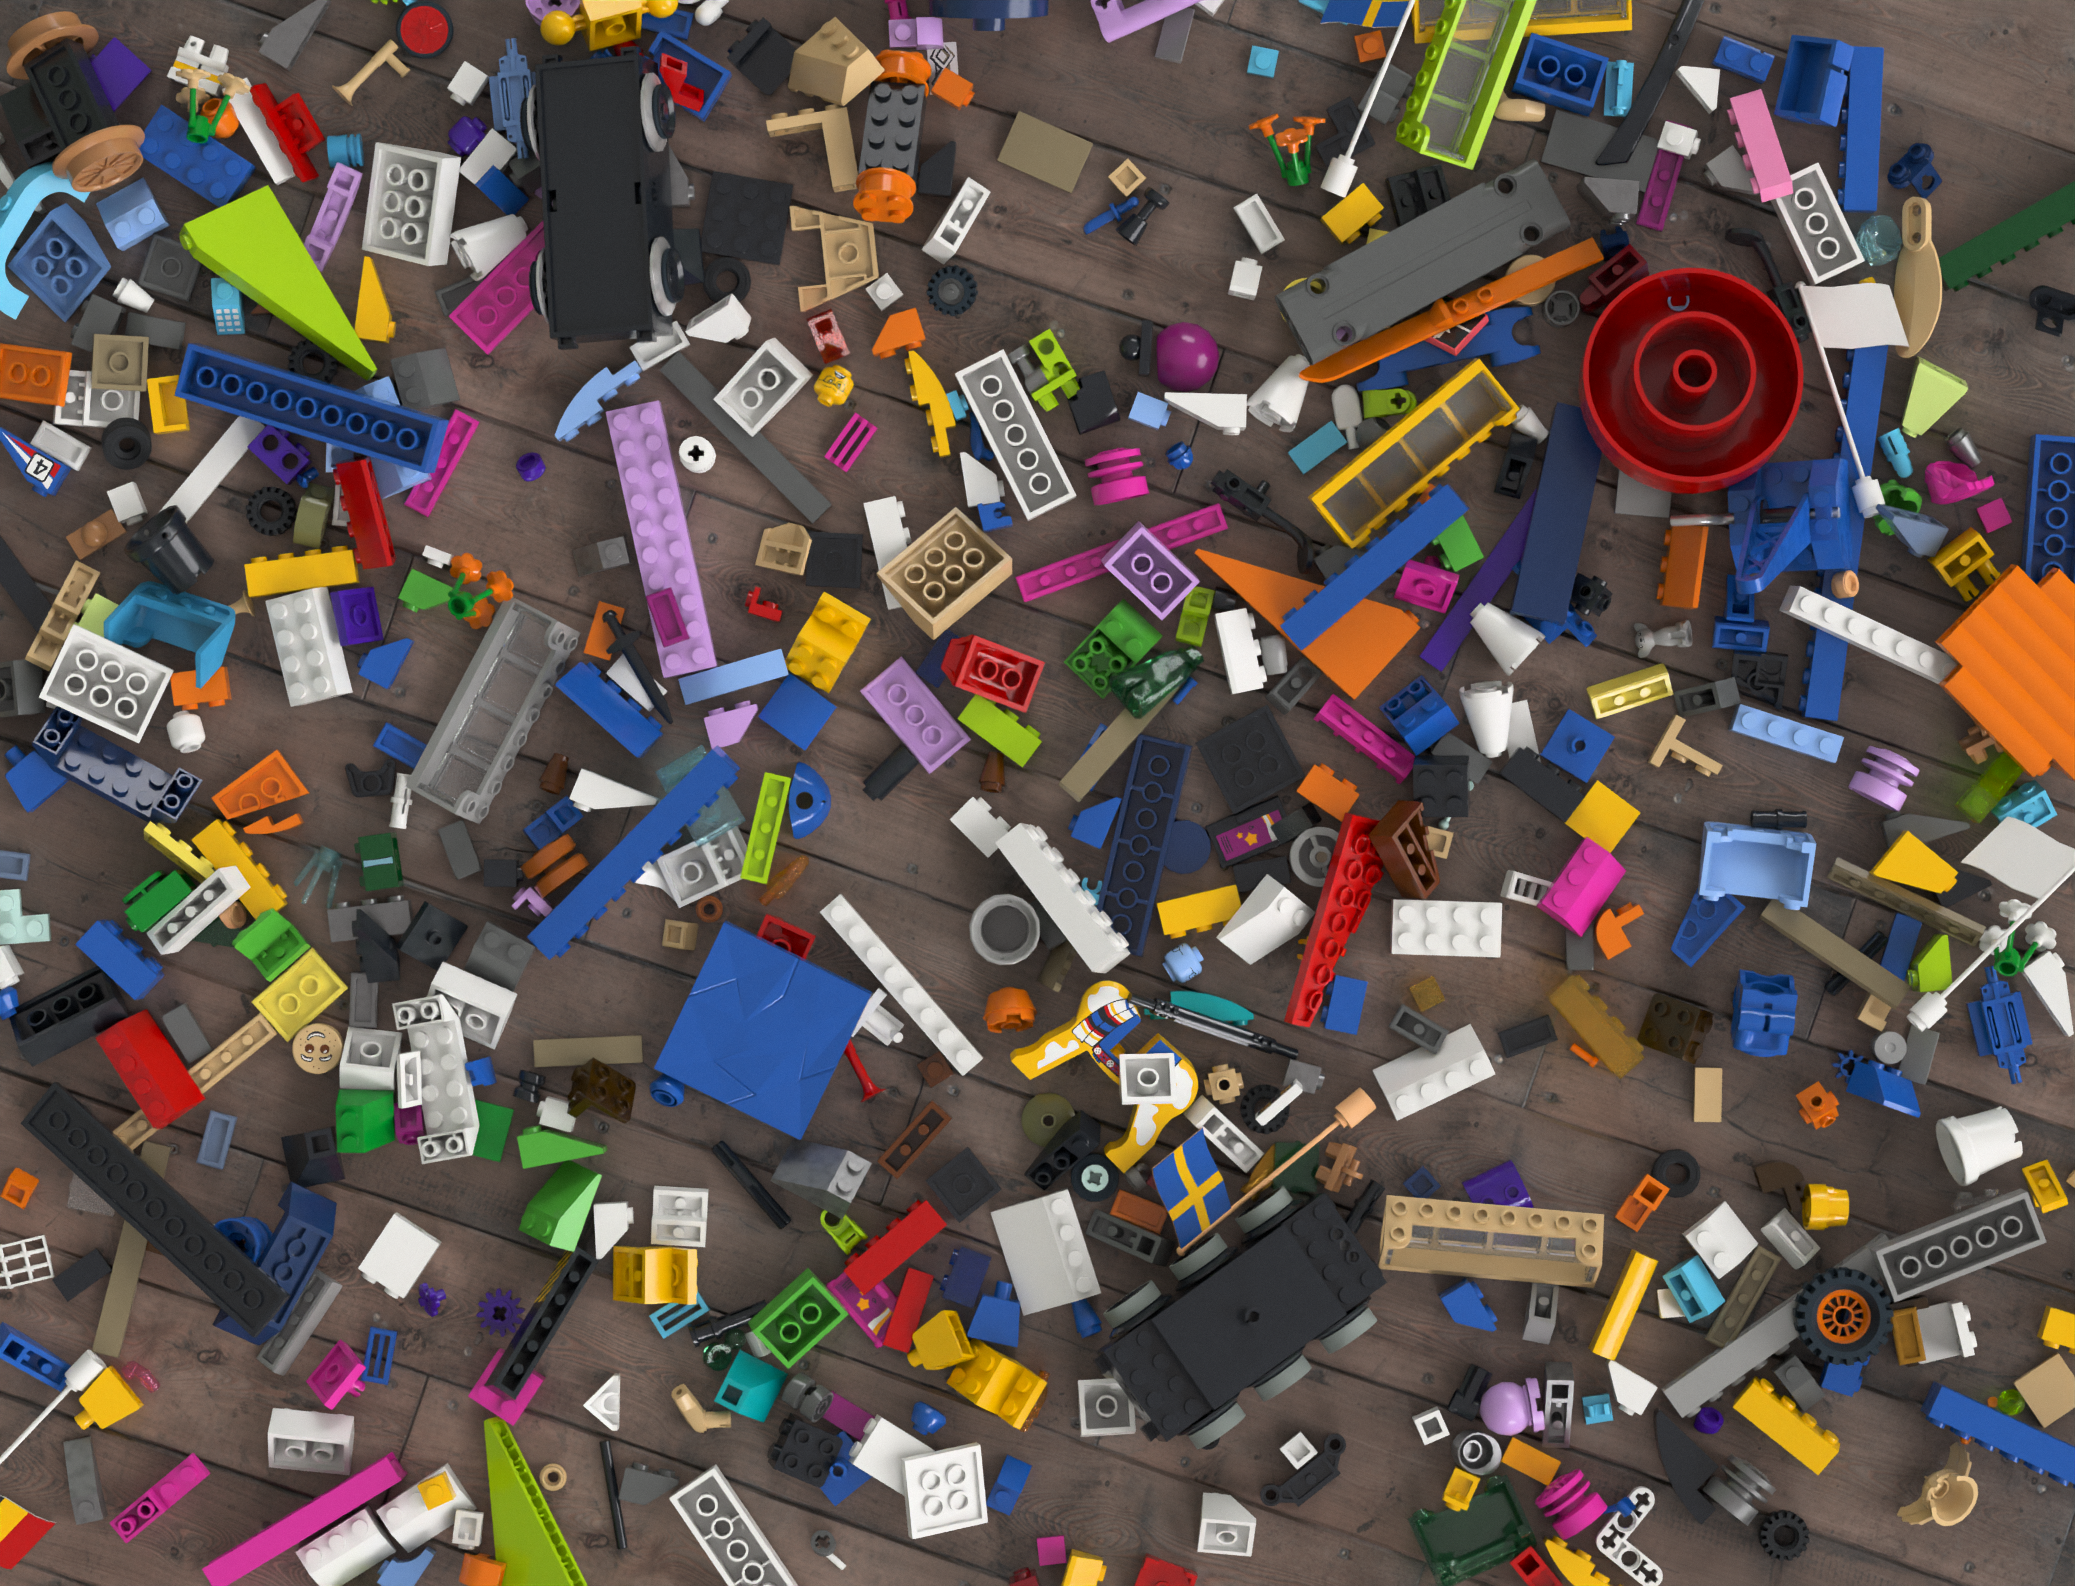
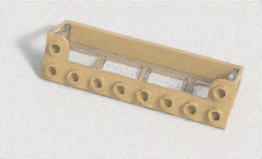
[1378,1195,1604,1288]

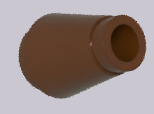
[978,752,1005,793]
[539,753,569,795]

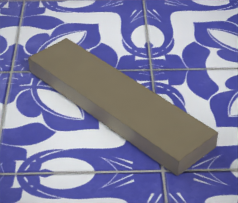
[533,1035,643,1067]
[1704,1245,1782,1349]

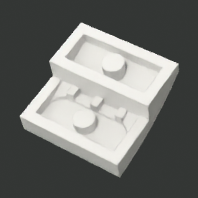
[651,1186,709,1247]

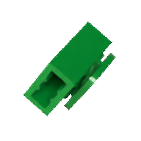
[122,869,197,933]

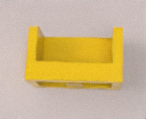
[147,375,190,435]

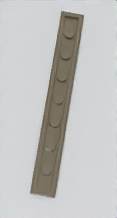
[92,1140,172,1358]

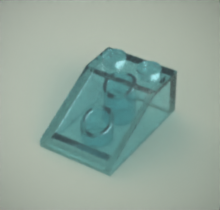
[655,745,746,848]

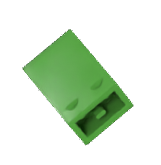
[1064,599,1163,699]

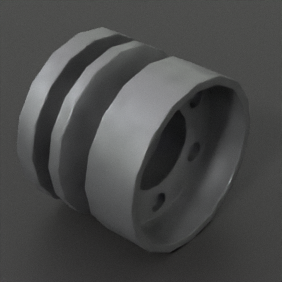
[1703,1454,1776,1526]

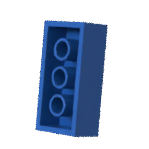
[139,105,257,208]

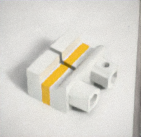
[167,35,229,98]

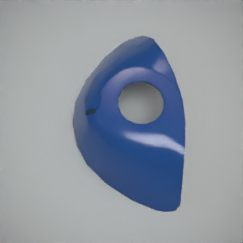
[788,762,831,839]

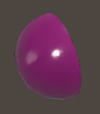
[1157,322,1220,392]

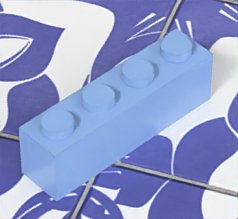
[1728,704,1844,763]

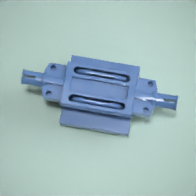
[489,38,536,159]

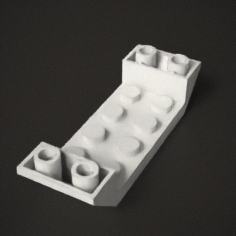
[392,994,480,1164]

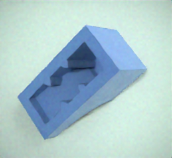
[377,1546,437,1586]

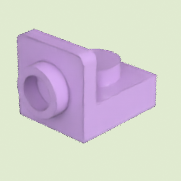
[512,886,555,917]

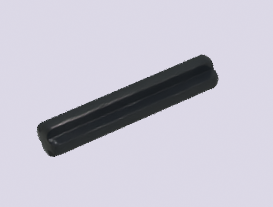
[1824,931,1888,996]

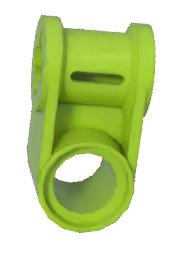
[1362,389,1417,419]
[820,1209,869,1256]

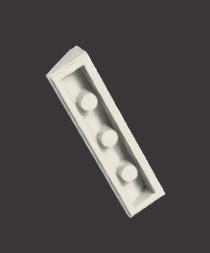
[221,78,295,186]

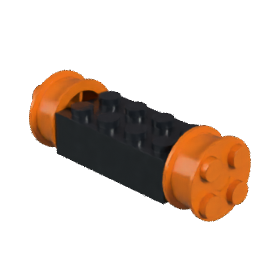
[853,50,932,223]

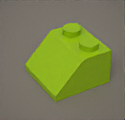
[1906,934,1953,992]

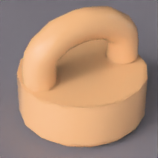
[1831,570,1859,599]
[219,901,247,929]

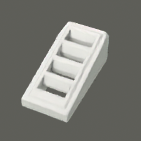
[1501,870,1552,906]

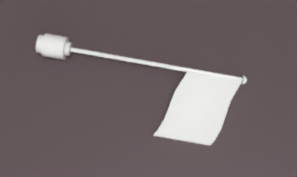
[1795,281,1909,518]
[1906,816,2075,1032]

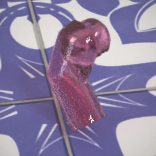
[121,1361,161,1393]

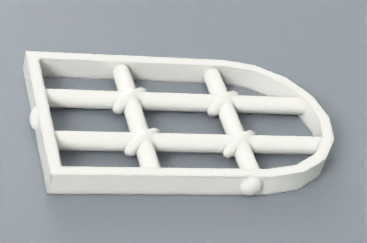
[0,1235,55,1289]

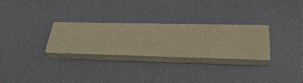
[1058,670,1180,802]
[1827,857,1986,947]
[1760,899,1912,1010]

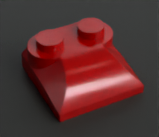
[757,913,816,959]

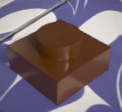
[917,1051,954,1088]

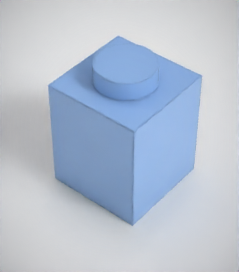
[1128,392,1171,430]

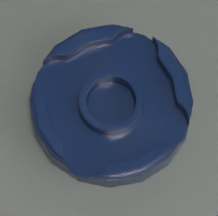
[1157,820,1211,874]

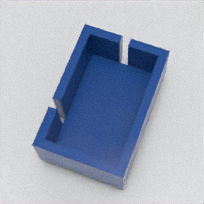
[645,30,732,122]
[1774,35,1854,127]
[75,919,165,1000]

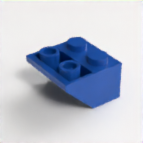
[1379,675,1460,756]
[1437,1278,1498,1332]

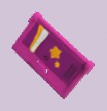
[826,1272,897,1349]

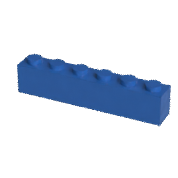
[1836,46,1884,213]

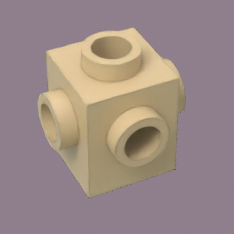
[1203,1064,1244,1104]

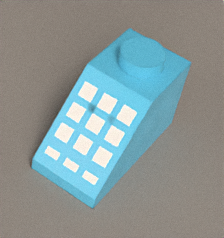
[211,278,245,335]

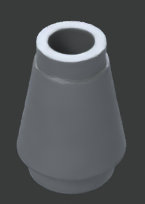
[1944,427,1982,469]

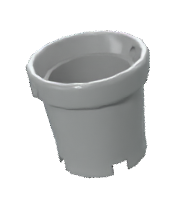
[969,894,1040,965]

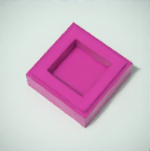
[1975,498,2012,534]
[1037,1535,1067,1566]

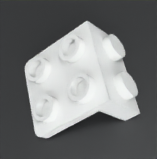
[1917,1299,1977,1364]

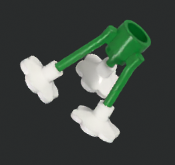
[1979,899,2057,976]

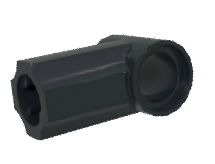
[1447,1363,1492,1422]

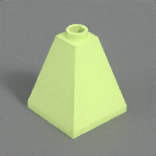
[1901,356,1968,438]

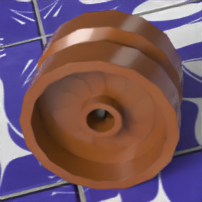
[520,833,590,898]

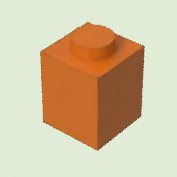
[931,67,975,110]

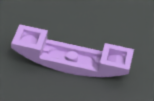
[304,162,363,272]

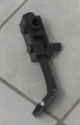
[1725,228,1812,344]
[1210,469,1313,574]

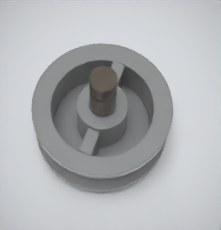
[1289,827,1339,887]

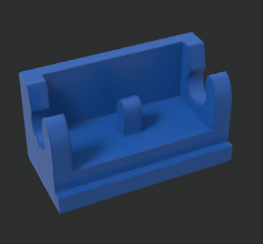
[977,502,1013,533]

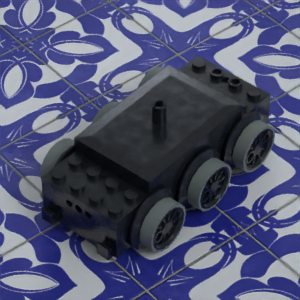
[1093,1186,1387,1450]

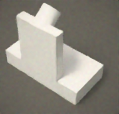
[852,987,904,1046]

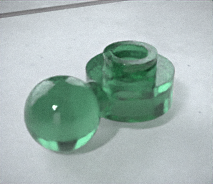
[703,1328,746,1371]

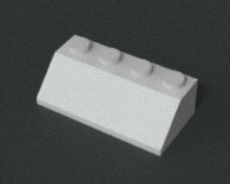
[1372,1024,1495,1121]

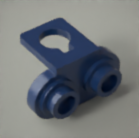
[1887,143,1942,199]

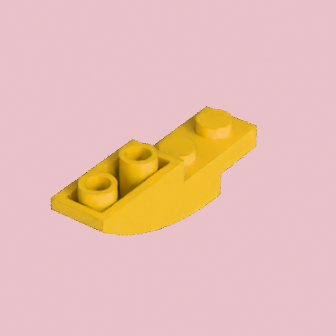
[904,350,956,458]
[1543,1535,1623,1586]

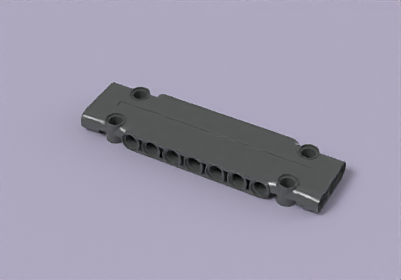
[1275,158,1571,365]

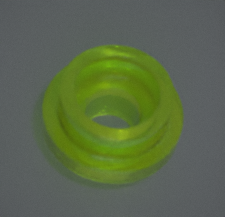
[1997,1389,2025,1415]

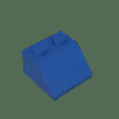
[1846,1060,1921,1118]

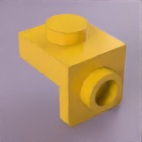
[1442,1466,1480,1512]

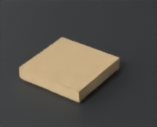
[2012,1352,2075,1428]

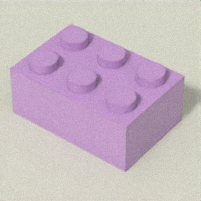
[1101,521,1200,620]

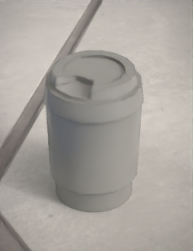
[1259,634,1288,675]

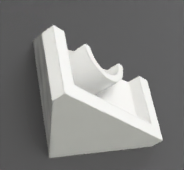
[583,1373,620,1431]

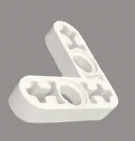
[1595,1486,1663,1586]

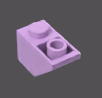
[704,700,759,749]

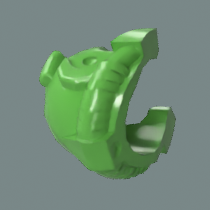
[1873,480,1922,536]

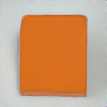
[0,1168,39,1209]

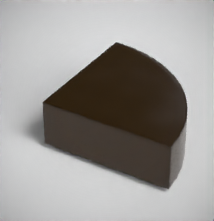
[1414,378,1443,403]

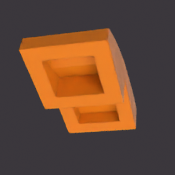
[243,813,304,834]

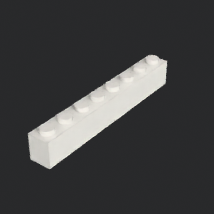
[1779,586,1957,684]
[820,894,983,1076]

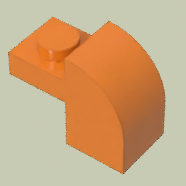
[1594,902,1644,960]
[459,1553,507,1586]

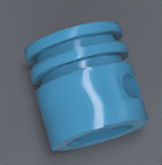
[327,133,364,168]

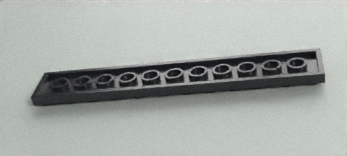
[20,1082,291,1338]

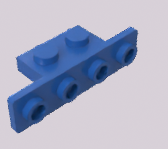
[1512,559,1597,647]

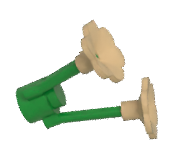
[176,69,251,143]

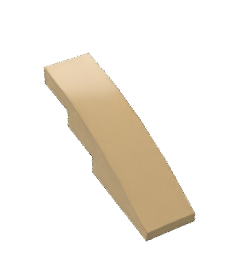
[25,560,100,671]

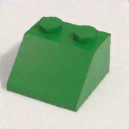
[336,1089,395,1153]

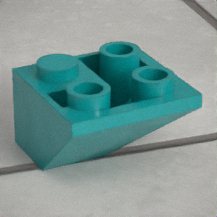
[714,1350,788,1423]

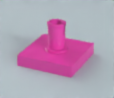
[1394,556,1460,614]
[306,1339,366,1410]

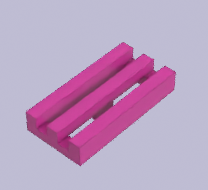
[824,412,878,473]

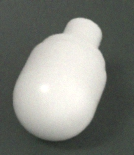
[695,0,729,26]

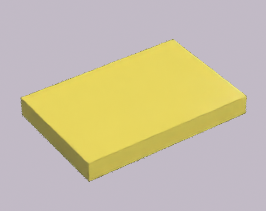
[252,947,349,1042]

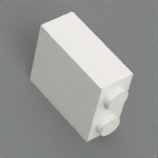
[358,1212,442,1299]
[848,1414,935,1496]

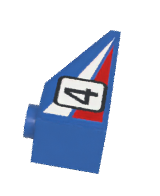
[0,427,71,497]

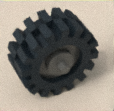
[927,265,978,316]

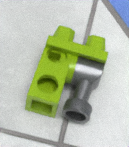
[1007,329,1080,412]

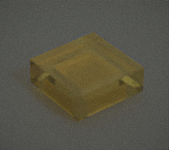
[1409,976,1445,1012]

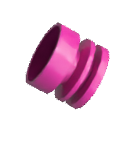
[1085,447,1149,506]
[1534,1469,1608,1540]

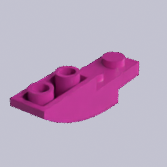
[109,1452,211,1544]

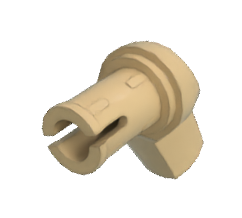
[1494,90,1545,122]
[671,1384,731,1433]

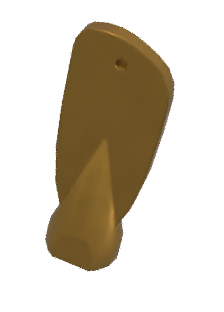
[1240,1143,1296,1202]

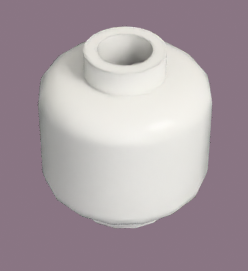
[167,711,205,753]

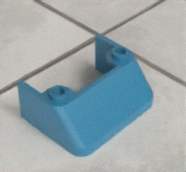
[104,581,235,689]

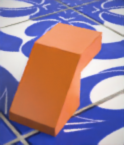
[1614,1174,1670,1232]

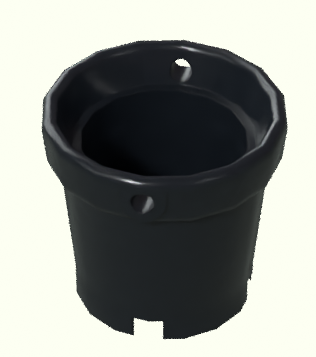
[124,505,214,595]

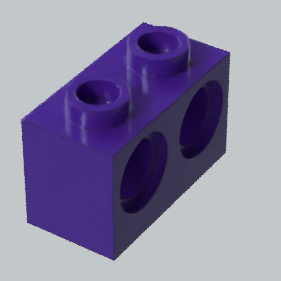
[247,425,312,485]

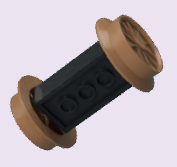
[6,11,145,192]

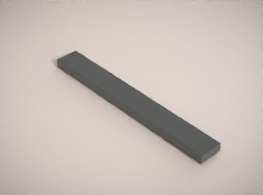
[660,351,832,524]

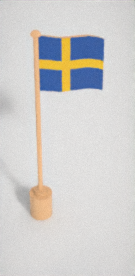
[1152,1087,1376,1256]

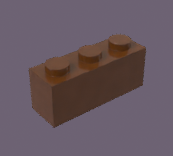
[877,1099,952,1179]

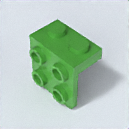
[232,908,311,982]

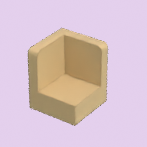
[1854,992,1891,1032]

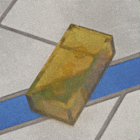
[1544,974,1645,1079]

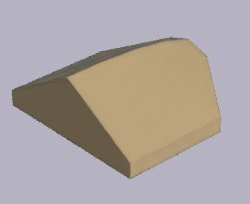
[755,523,812,576]

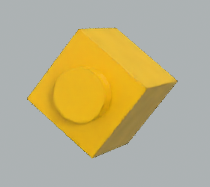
[417,1471,457,1511]

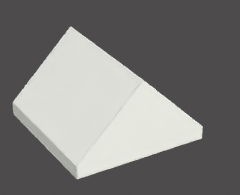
[1119,1053,1177,1105]

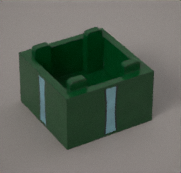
[354,832,404,891]

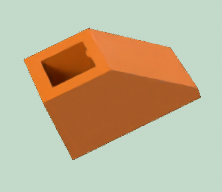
[872,308,926,359]

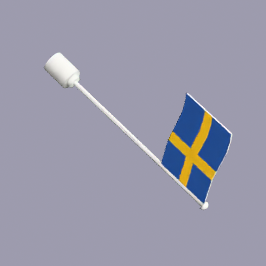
[1320,0,1415,197]

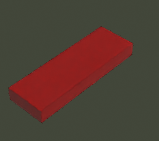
[882,1267,934,1353]

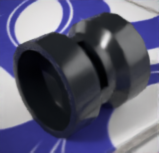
[513,1069,546,1103]

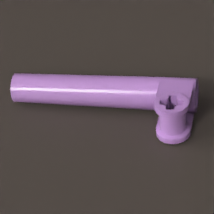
[1091,0,1202,43]

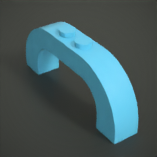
[0,161,90,320]

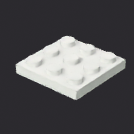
[901,1442,988,1539]

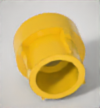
[1802,1183,1849,1230]

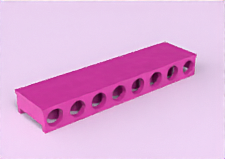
[202,1451,408,1586]

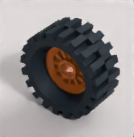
[1793,1267,1894,1366]

